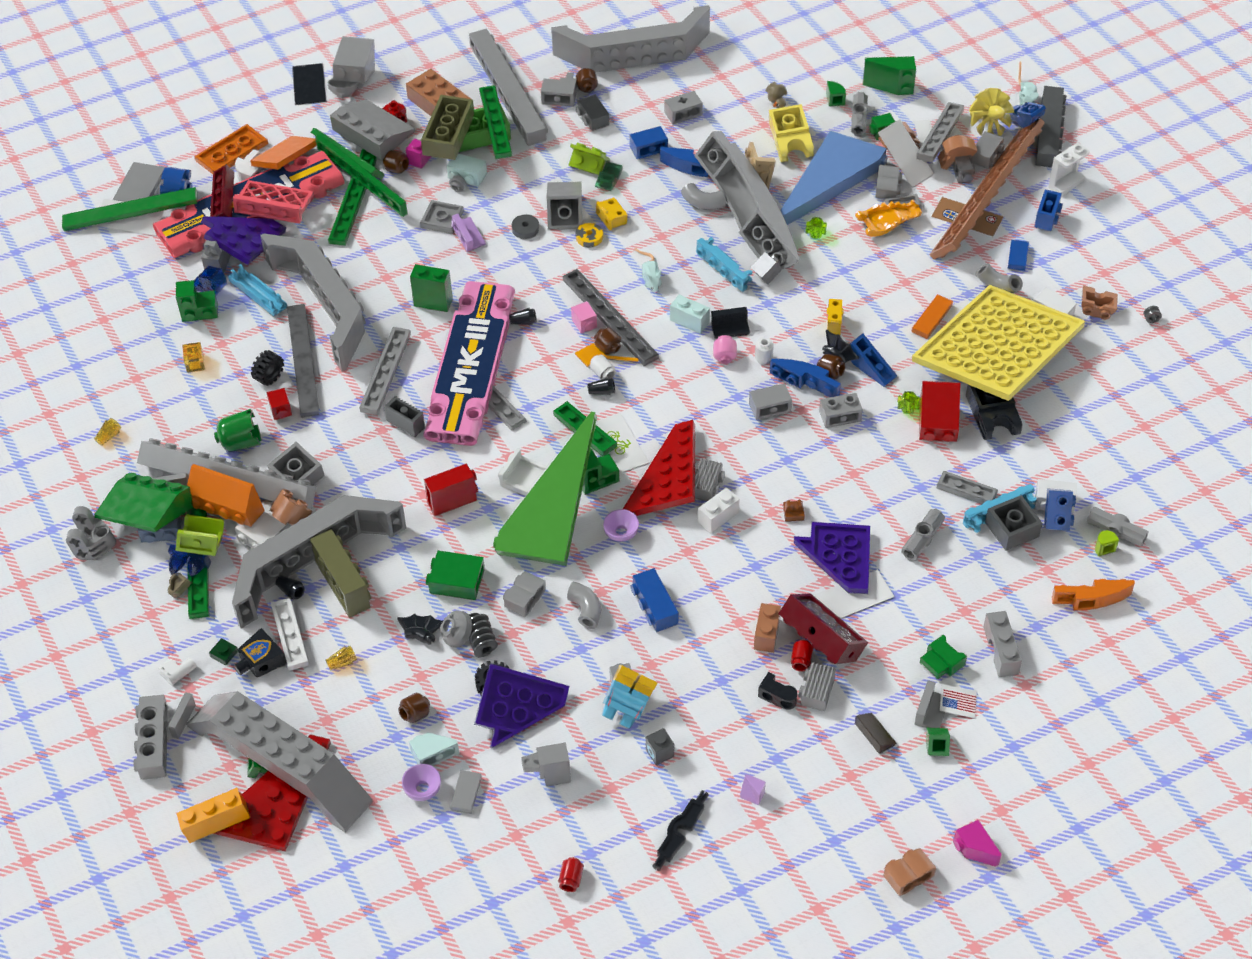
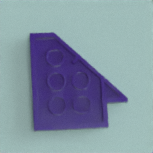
[201,216,287,265]
[794,522,870,594]
[474,664,570,748]

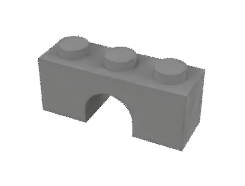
[983,611,1022,677]

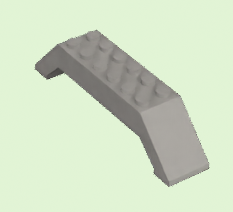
[551,5,710,72]
[260,234,366,372]
[232,495,406,628]
[186,691,373,833]

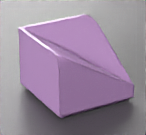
[740,774,766,805]

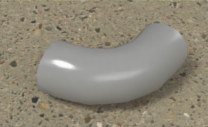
[681,183,726,210]
[976,263,1023,293]
[567,581,601,629]

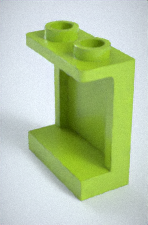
[176,515,224,556]

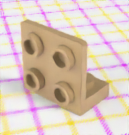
[745,142,776,190]

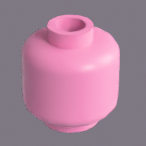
[713,335,737,364]

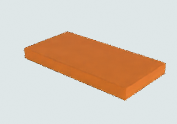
[194,124,268,174]
[250,136,317,169]

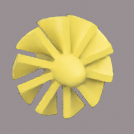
[969,88,1014,136]

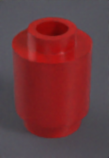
[790,640,814,672]
[558,857,584,892]

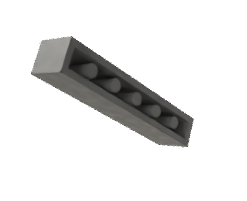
[1035,86,1067,167]

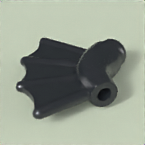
[822,329,859,363]
[397,614,444,645]

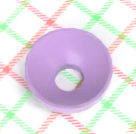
[603,509,639,541]
[402,764,441,801]

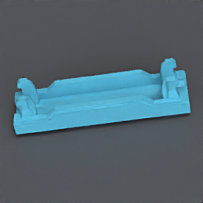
[696,237,753,292]
[228,264,287,316]
[963,484,1037,533]

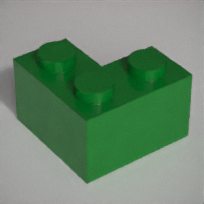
[176,280,218,322]
[582,448,620,495]

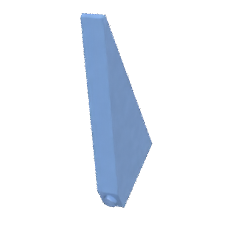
[780,131,888,225]

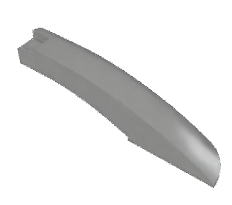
[694,131,800,269]

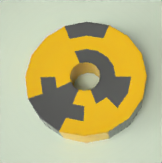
[575,223,603,248]

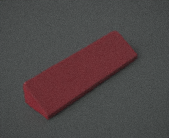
[210,165,234,217]

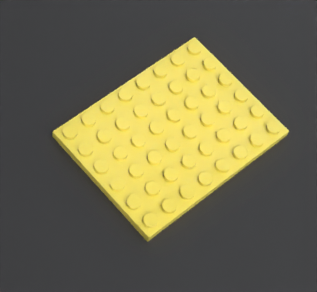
[912,285,1085,401]

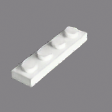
[271,598,309,671]

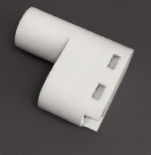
[158,658,197,686]

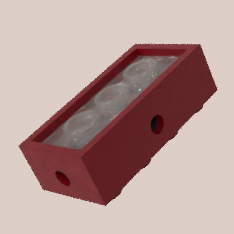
[778,593,869,664]

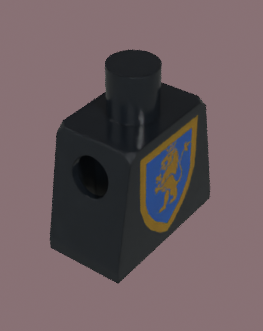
[234,628,287,677]

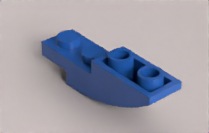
[1008,102,1046,128]
[660,147,709,177]
[770,359,841,397]

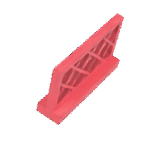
[233,180,314,224]

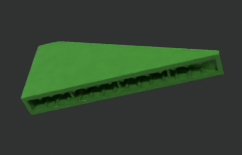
[493,411,597,566]

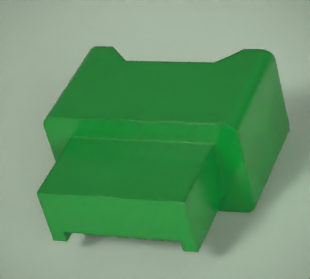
[920,634,967,680]

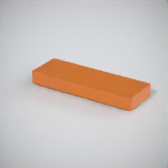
[911,294,953,339]

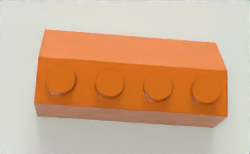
[187,464,265,527]

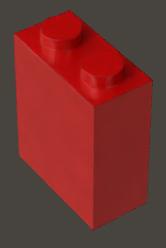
[424,463,478,517]

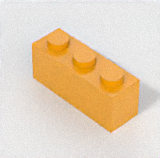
[176,788,250,843]

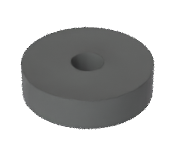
[511,214,539,239]

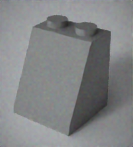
[333,36,375,83]
[547,182,582,229]

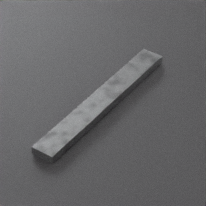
[562,269,659,366]
[287,304,320,418]

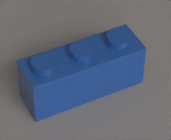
[630,568,679,632]

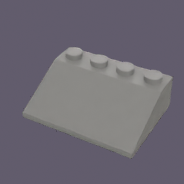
[330,99,416,160]

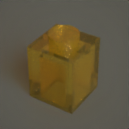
[182,342,205,373]

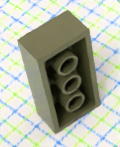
[421,95,474,160]
[310,529,371,618]

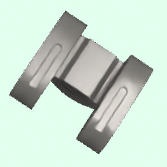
[66,506,116,560]

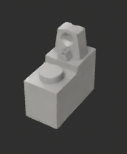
[541,72,577,107]
[201,240,231,277]
[521,742,571,787]

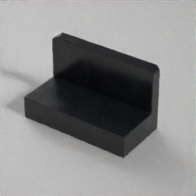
[711,307,750,339]

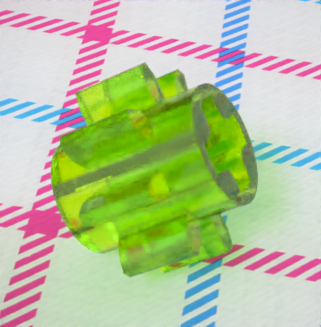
[806,217,827,239]
[897,391,920,414]

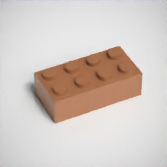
[406,69,474,116]

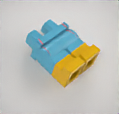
[602,665,658,729]

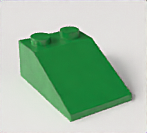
[863,56,916,95]

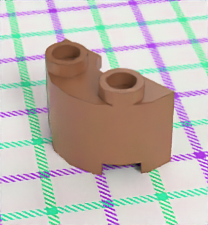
[1081,285,1118,320]
[269,489,313,525]

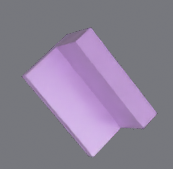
[452,214,486,252]

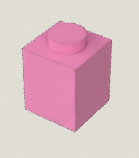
[571,301,597,334]

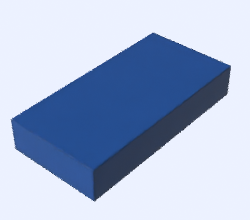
[1007,239,1029,271]

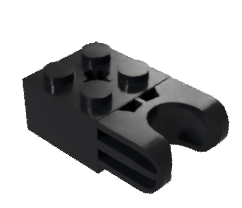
[966,384,1022,440]

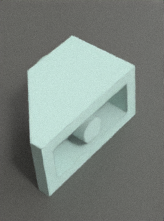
[409,733,460,766]

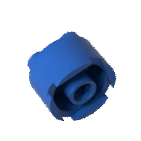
[160,167,193,194]

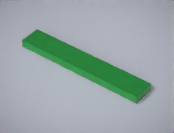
[479,85,512,159]
[310,128,385,180]

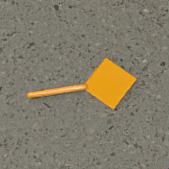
[575,343,639,367]

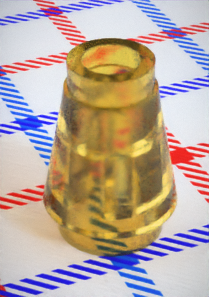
[94,418,122,446]
[325,645,357,670]

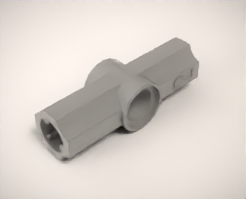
[851,92,868,136]
[1087,507,1149,547]
[901,508,945,560]

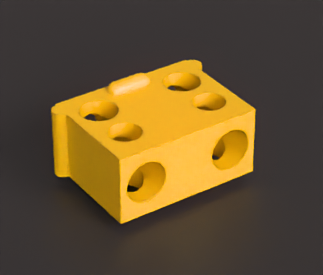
[596,197,628,230]
[826,299,844,335]

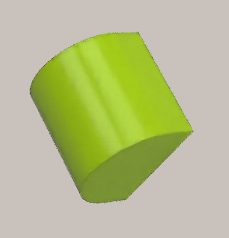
[1095,530,1119,556]

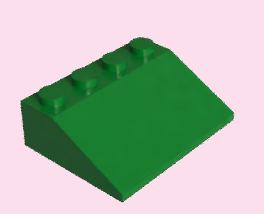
[94,473,193,532]

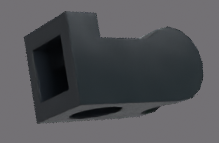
[758,672,798,710]

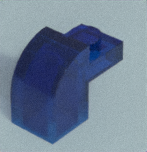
[194,266,227,296]

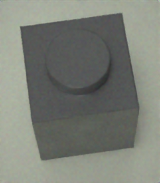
[645,728,674,766]

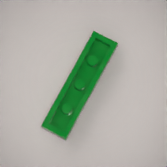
[553,401,617,456]

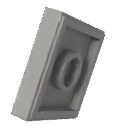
[420,200,464,234]

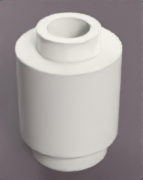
[755,338,774,365]
[590,355,616,379]

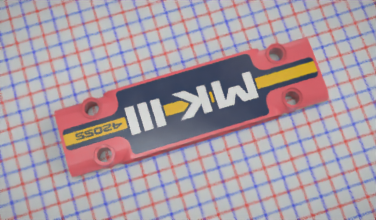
[153,151,345,259]

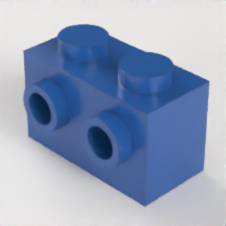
[629,126,668,159]
[1034,189,1063,231]
[1044,488,1076,531]

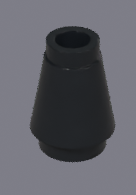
[509,307,537,325]
[587,377,615,395]
[275,575,305,599]

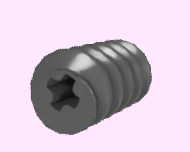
[469,613,498,658]

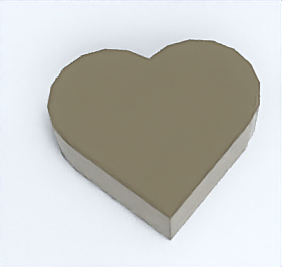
[168,572,191,598]

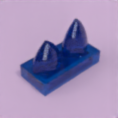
[168,544,211,577]

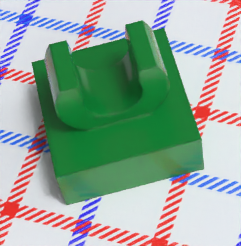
[247,758,268,778]

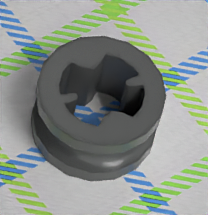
[1143,306,1162,323]

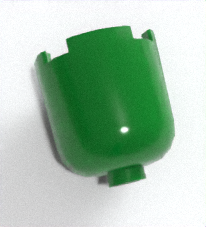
[214,409,262,452]

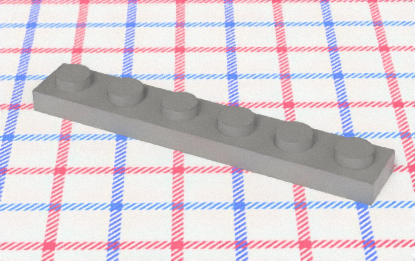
[916,102,964,163]
[359,327,411,415]

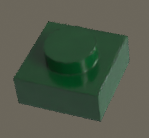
[209,638,238,665]

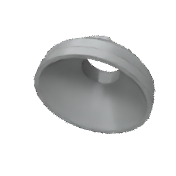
[328,78,358,98]
[440,610,472,648]

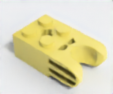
[769,104,814,162]

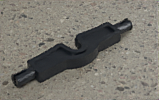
[652,790,709,871]

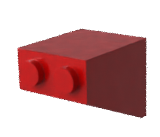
[919,381,960,442]

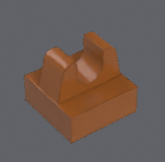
[783,499,805,522]

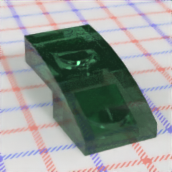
[595,161,623,191]

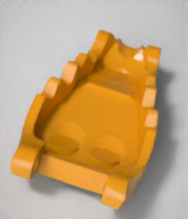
[855,199,922,237]

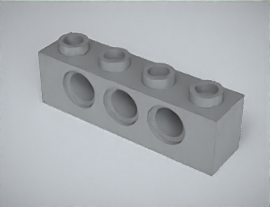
[133,694,168,779]

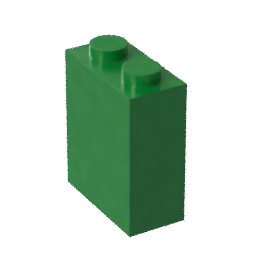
[410,264,453,312]
[426,550,485,600]

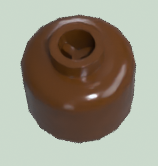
[576,68,598,93]
[383,150,409,174]
[594,328,621,355]
[817,354,845,380]
[398,693,430,723]

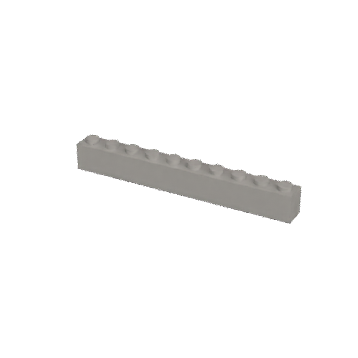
[469,28,548,146]
[137,438,317,509]

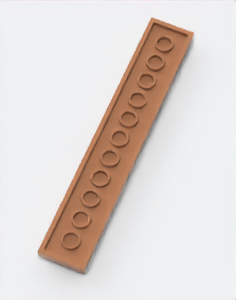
[929,118,1045,260]

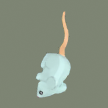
[1018,61,1039,105]
[635,248,662,293]

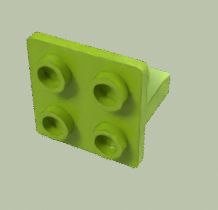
[568,143,610,176]

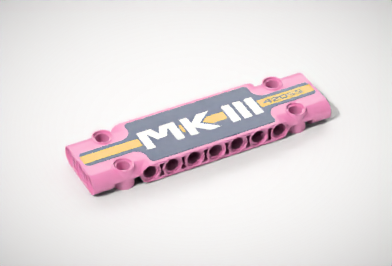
[424,281,515,446]

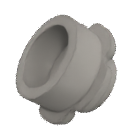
[449,175,465,191]

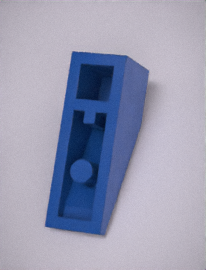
[850,333,897,387]

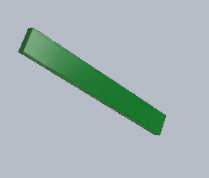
[315,134,408,217]
[328,148,378,246]
[62,187,198,231]
[187,508,210,619]

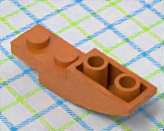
[1052,579,1135,611]

